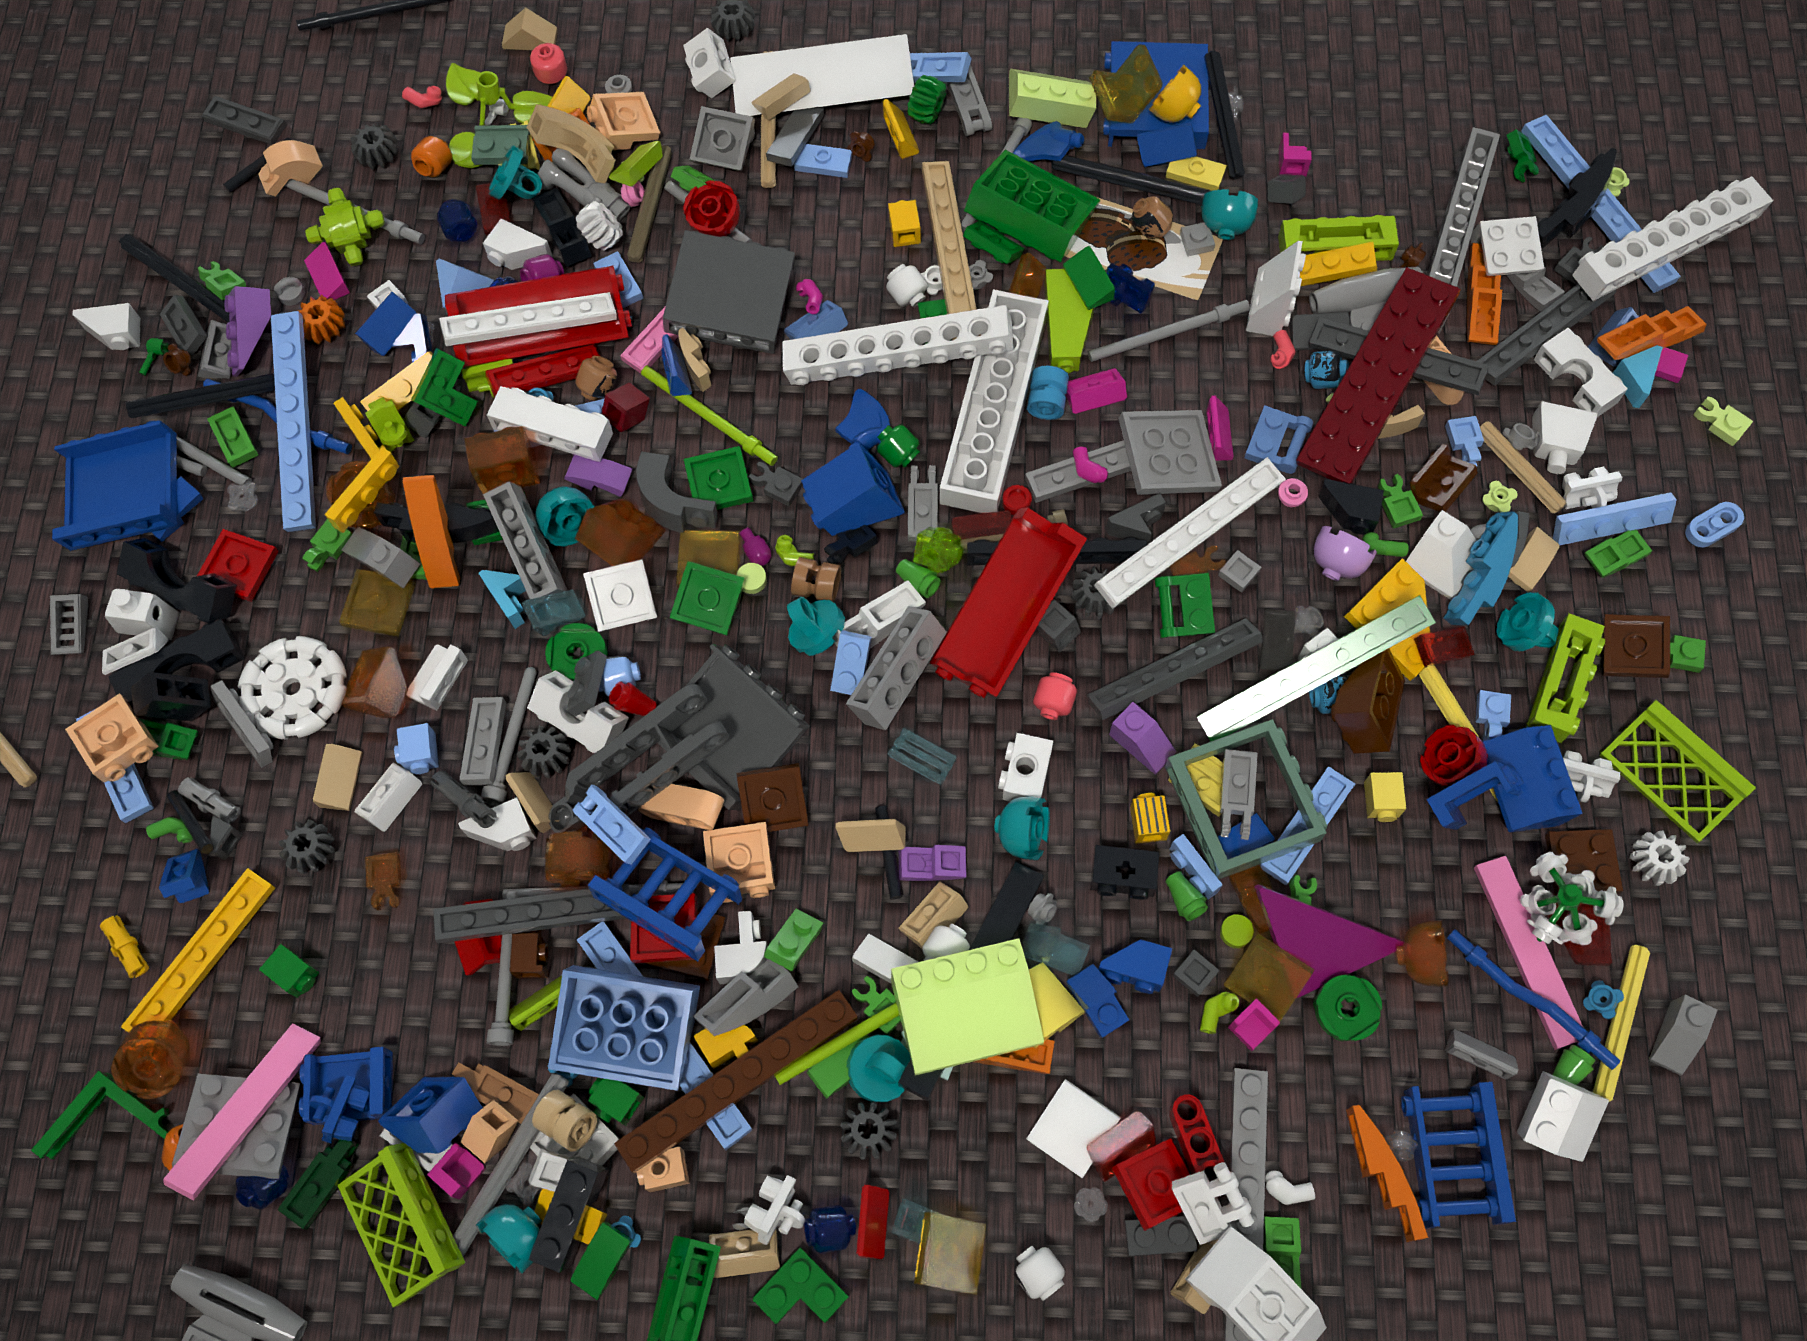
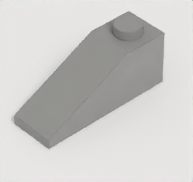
[341,527,420,588]

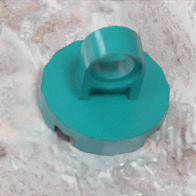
[488,145,542,200]
[1496,592,1559,651]
[787,597,845,656]
[847,1035,911,1102]

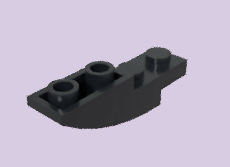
[1537,148,1617,250]
[374,502,499,543]

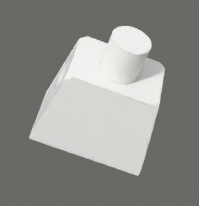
[1532,401,1598,474]
[105,589,180,640]

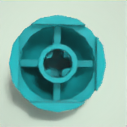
[1202,189,1258,240]
[536,486,597,547]
[994,796,1050,860]
[476,1204,542,1274]

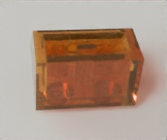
[575,498,665,566]

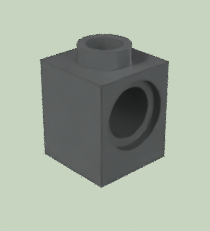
[1036,599,1081,653]

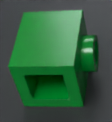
[588,1078,644,1126]

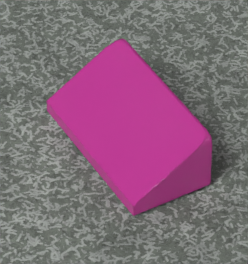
[304,242,350,300]
[1065,368,1127,414]
[1206,396,1234,461]

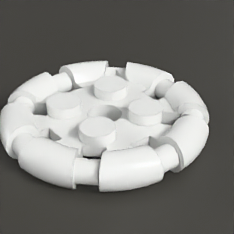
[238,636,347,739]

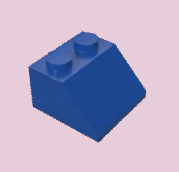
[378,1077,482,1154]

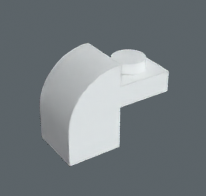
[714,911,768,984]

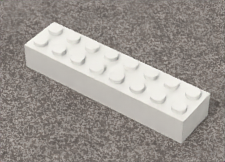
[940,289,1049,516]

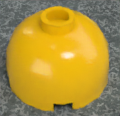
[1149,65,1201,123]

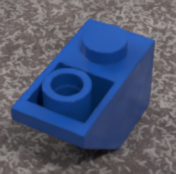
[1098,939,1172,994]

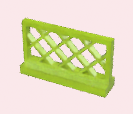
[1600,700,1756,843]
[338,1143,465,1308]

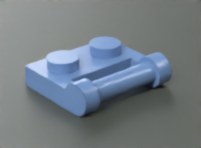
[1244,405,1313,474]

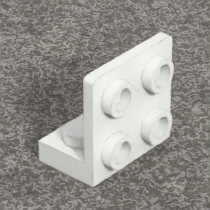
[1470,216,1544,276]

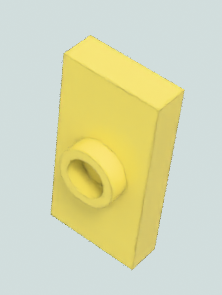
[1166,156,1227,191]

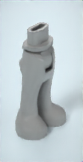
[537,148,630,222]

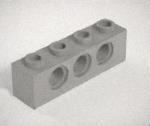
[483,481,568,605]
[846,606,947,730]

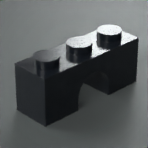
[529,1157,609,1273]

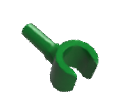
[139,338,169,376]

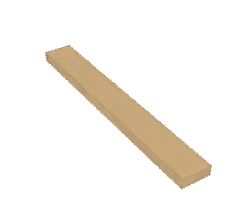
[922,161,981,340]

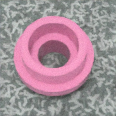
[621,181,645,207]
[1278,478,1308,507]

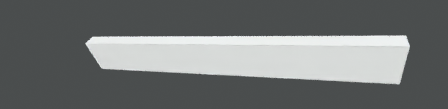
[1094,457,1286,609]

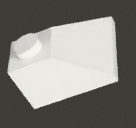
[1406,510,1477,600]

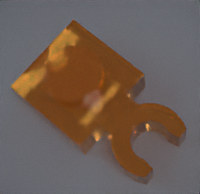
[1169,546,1226,578]
[365,852,401,911]

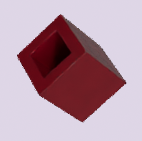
[601,382,650,432]

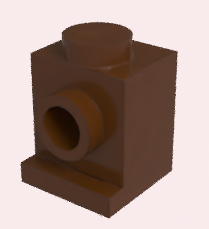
[510,930,549,979]

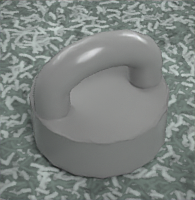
[274,277,306,306]

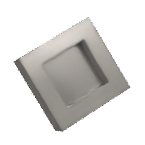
[1180,223,1215,256]
[1218,550,1261,593]

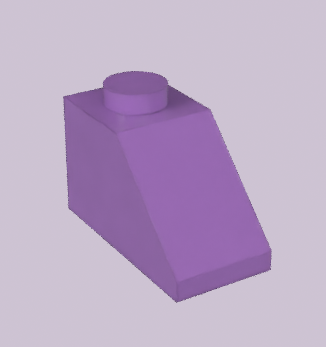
[1109,702,1176,775]

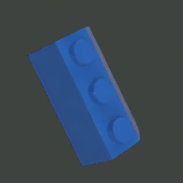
[1483,725,1583,832]

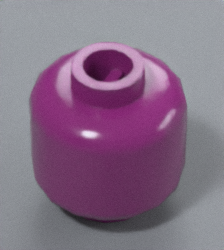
[520,254,564,281]

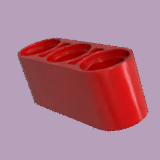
[1169,1094,1225,1175]

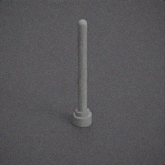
[480,667,537,806]
[487,890,518,1046]

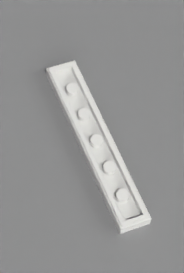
[439,292,617,346]

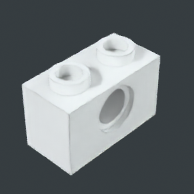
[683,28,736,98]
[998,733,1053,801]

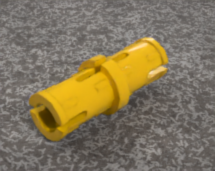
[100,915,149,978]

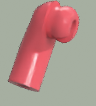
[402,86,442,108]

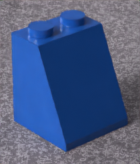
[801,443,905,536]

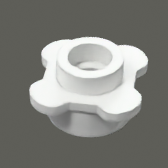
[921,265,943,295]

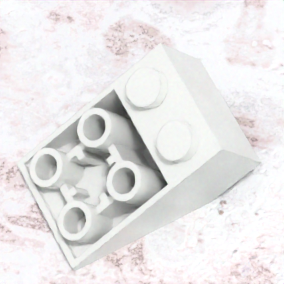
[1246,241,1306,336]

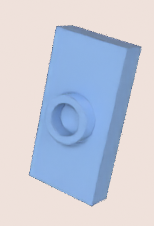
[794,144,853,178]

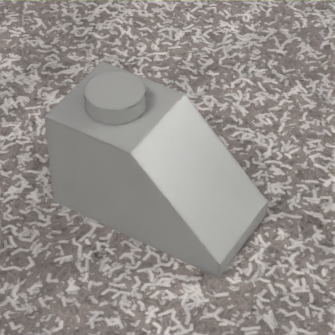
[1649,995,1717,1076]

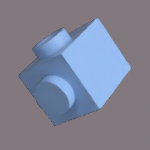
[394,723,439,774]

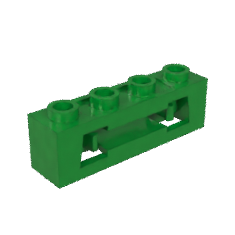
[647,1235,721,1341]

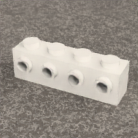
[487,386,613,462]

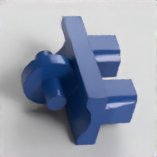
[309,1075,370,1143]

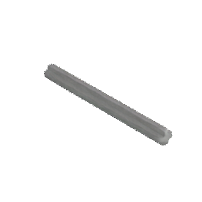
[453,1073,569,1256]

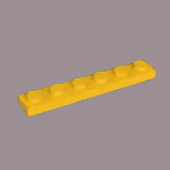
[121,868,276,1047]

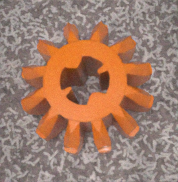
[298,295,345,344]

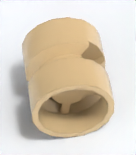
[532,1090,597,1152]

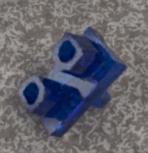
[1106,263,1155,314]

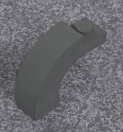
[636,451,718,533]

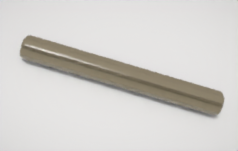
[627,145,672,263]

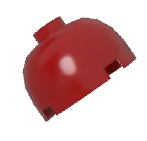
[683,180,741,237]
[1420,725,1488,788]

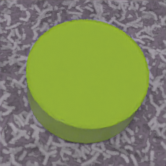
[1220,914,1254,948]

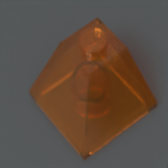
[342,646,408,719]

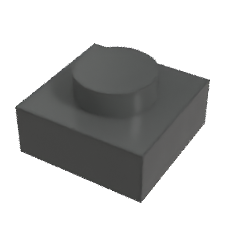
[1173,950,1220,997]

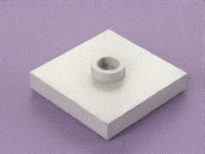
[583,559,657,632]

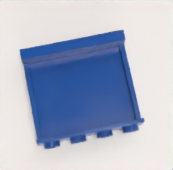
[1103,41,1209,149]
[52,420,177,551]

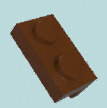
[1410,444,1478,512]

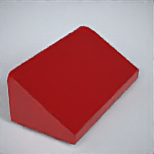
[856,1185,889,1259]

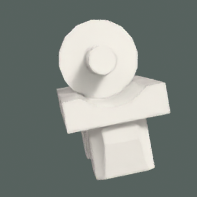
[1562,466,1623,509]
[1563,750,1620,803]
[744,1175,806,1245]

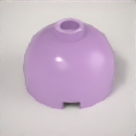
[1314,526,1377,581]

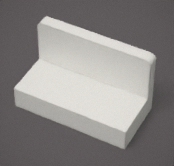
[406,644,468,711]

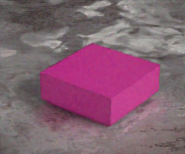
[1655,348,1688,383]

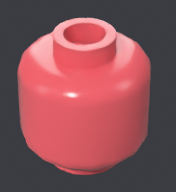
[530,43,568,84]
[1033,672,1077,720]

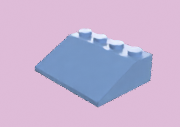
[548,965,700,1091]

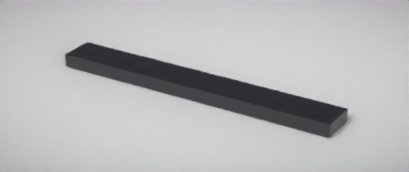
[898,862,1044,1101]

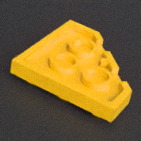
[1344,558,1433,681]

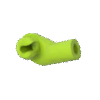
[775,535,814,566]
[1200,992,1239,1034]

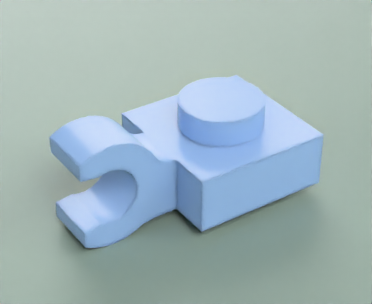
[1445,416,1484,466]
[1475,690,1511,741]

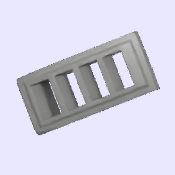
[50,594,88,655]

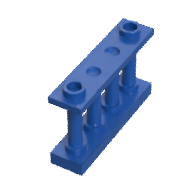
[588,828,742,962]
[1401,1082,1516,1229]

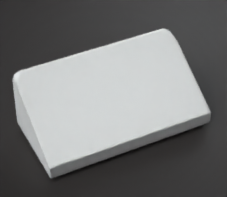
[102,627,168,675]
[354,763,422,832]
[852,934,918,983]

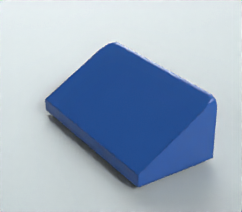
[1137,122,1197,167]
[355,292,418,356]
[661,334,692,396]

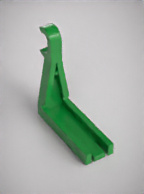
[31,1071,169,1160]

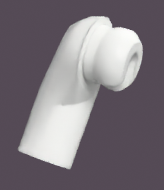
[1265,1170,1315,1205]

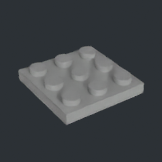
[1118,410,1222,495]
[172,1073,301,1179]

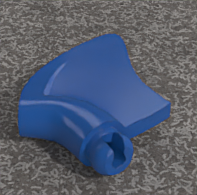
[1013,121,1084,161]
[835,389,890,451]

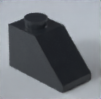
[1318,479,1384,535]

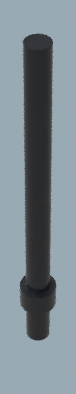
[296,0,450,31]

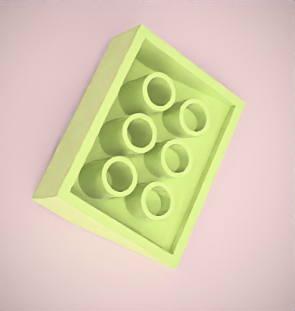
[891,938,1044,1076]

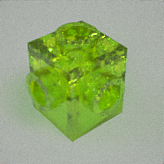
[913,527,963,573]

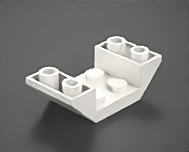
[1185,1227,1326,1341]

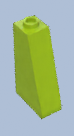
[1044,269,1095,373]

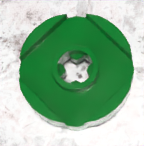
[545,623,608,682]
[1313,975,1382,1041]

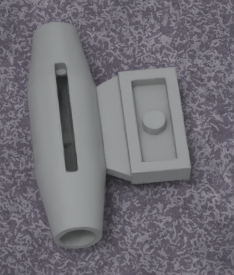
[1309,267,1423,331]
[171,1264,307,1341]

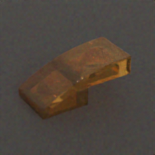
[1228,865,1272,934]

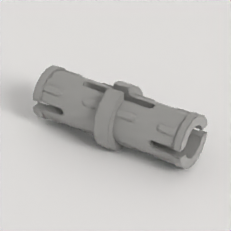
[178,777,240,824]

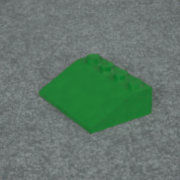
[964,149,1100,262]

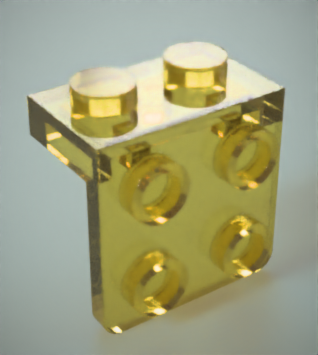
[1089,44,1163,123]

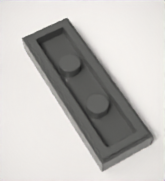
[202,96,287,145]
[766,107,824,166]

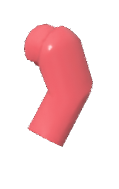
[1270,330,1296,369]

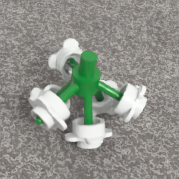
[1520,852,1623,945]

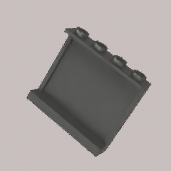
[663,230,795,354]
[657,644,810,811]

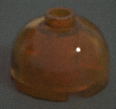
[1397,920,1449,987]

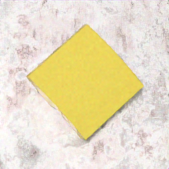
[1029,962,1085,1048]

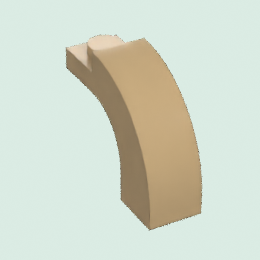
[527,104,615,183]

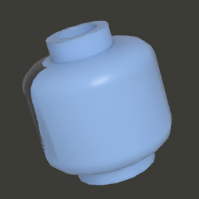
[599,654,641,697]

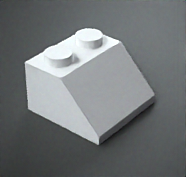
[1517,1071,1609,1162]

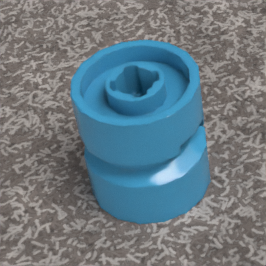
[1027,366,1069,420]

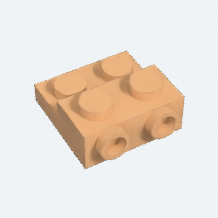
[587,92,660,150]
[65,693,159,783]
[703,822,775,903]

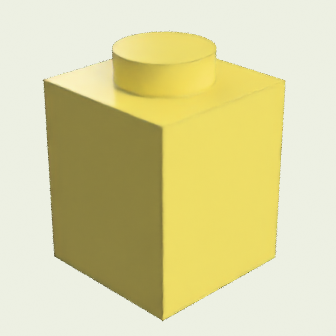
[1364,772,1406,822]

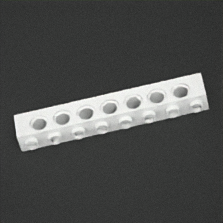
[1572,176,1773,301]
[782,305,1014,385]

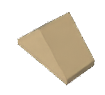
[502,8,558,50]

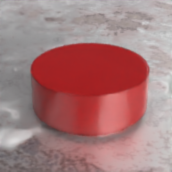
[1002,485,1032,515]

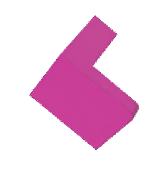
[1279,133,1312,177]
[1228,998,1280,1052]
[427,1143,486,1200]

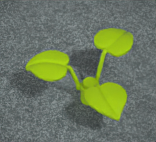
[446,63,552,168]

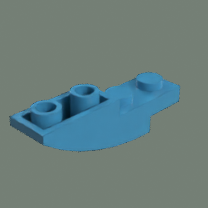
[1443,511,1518,625]

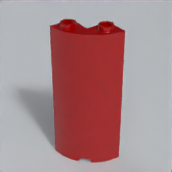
[445,265,632,367]
[929,507,1087,699]

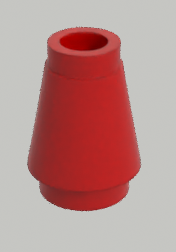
[609,682,656,716]

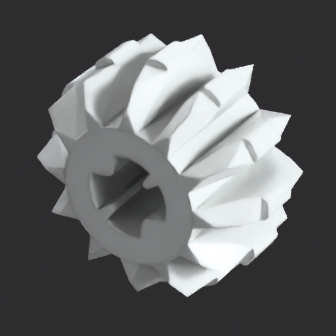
[576,201,623,251]
[1629,830,1690,886]

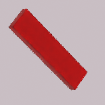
[485,344,600,398]

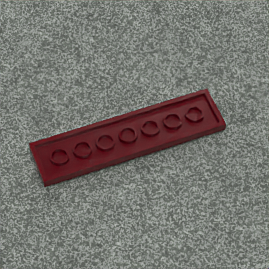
[1296,267,1460,484]

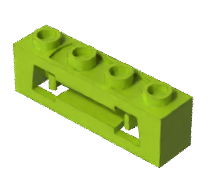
[1278,215,1399,261]
[1526,613,1605,743]

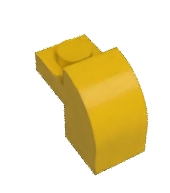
[694,1025,758,1069]

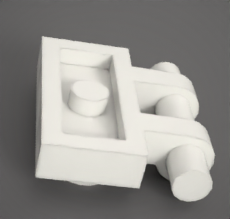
[1172,1162,1254,1245]

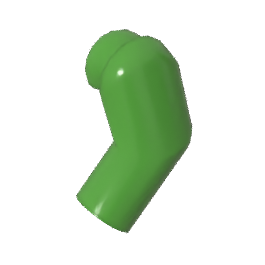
[1363,532,1408,557]
[146,817,193,843]

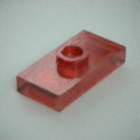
[476,183,511,236]
[1414,627,1475,667]

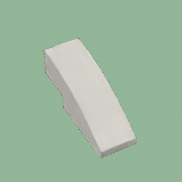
[832,581,926,648]

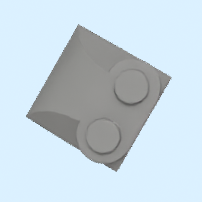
[689,106,755,172]

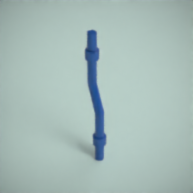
[203,379,352,455]
[1447,929,1621,1070]

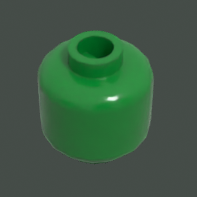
[877,424,920,468]

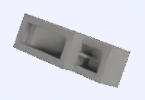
[693,959,798,1036]

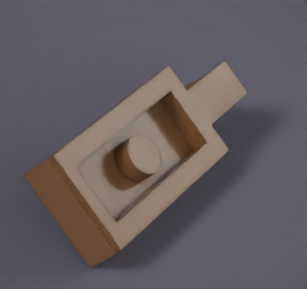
[452,1062,539,1124]

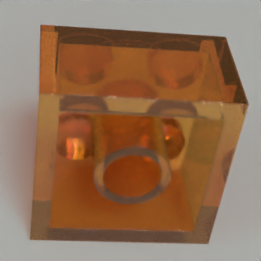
[464,426,540,494]

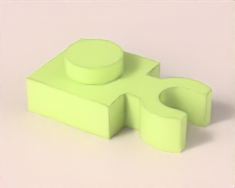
[1693,397,1753,446]

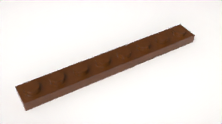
[614,990,858,1174]

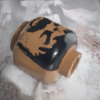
[1131,196,1173,239]
[575,356,617,401]

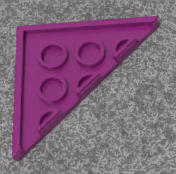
[1254,884,1406,998]

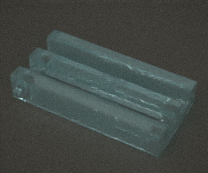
[888,728,957,785]

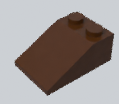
[1331,648,1405,754]

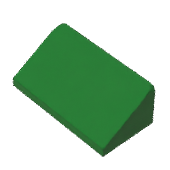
[1063,245,1115,310]

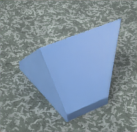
[436,258,504,308]

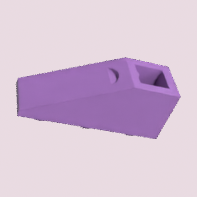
[224,286,271,377]

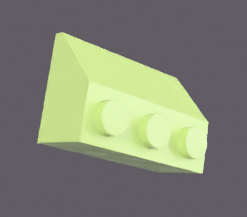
[1009,69,1096,128]

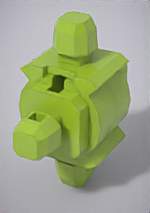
[305,188,385,266]

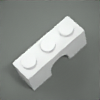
[1534,328,1628,417]
[527,670,629,753]

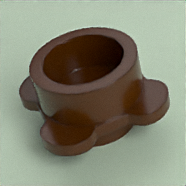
[847,131,875,162]
[1399,242,1426,268]
[163,343,191,376]

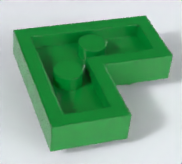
[411,348,478,426]
[752,1247,849,1325]

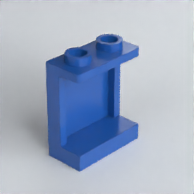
[1426,761,1524,830]
[299,1047,393,1125]

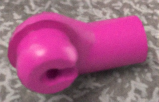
[796,279,823,314]
[1073,447,1108,483]

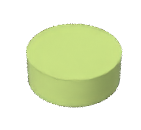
[736,563,767,594]

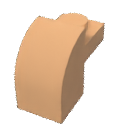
[258,140,323,197]

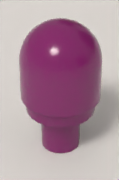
[739,527,772,566]

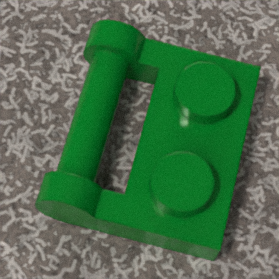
[1154,573,1215,638]

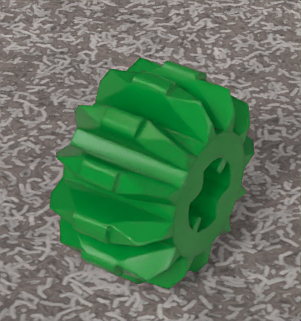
[908,75,946,124]

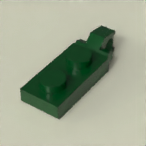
[278,1140,359,1230]

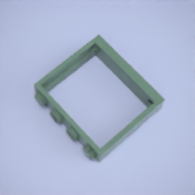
[1165,719,1327,879]

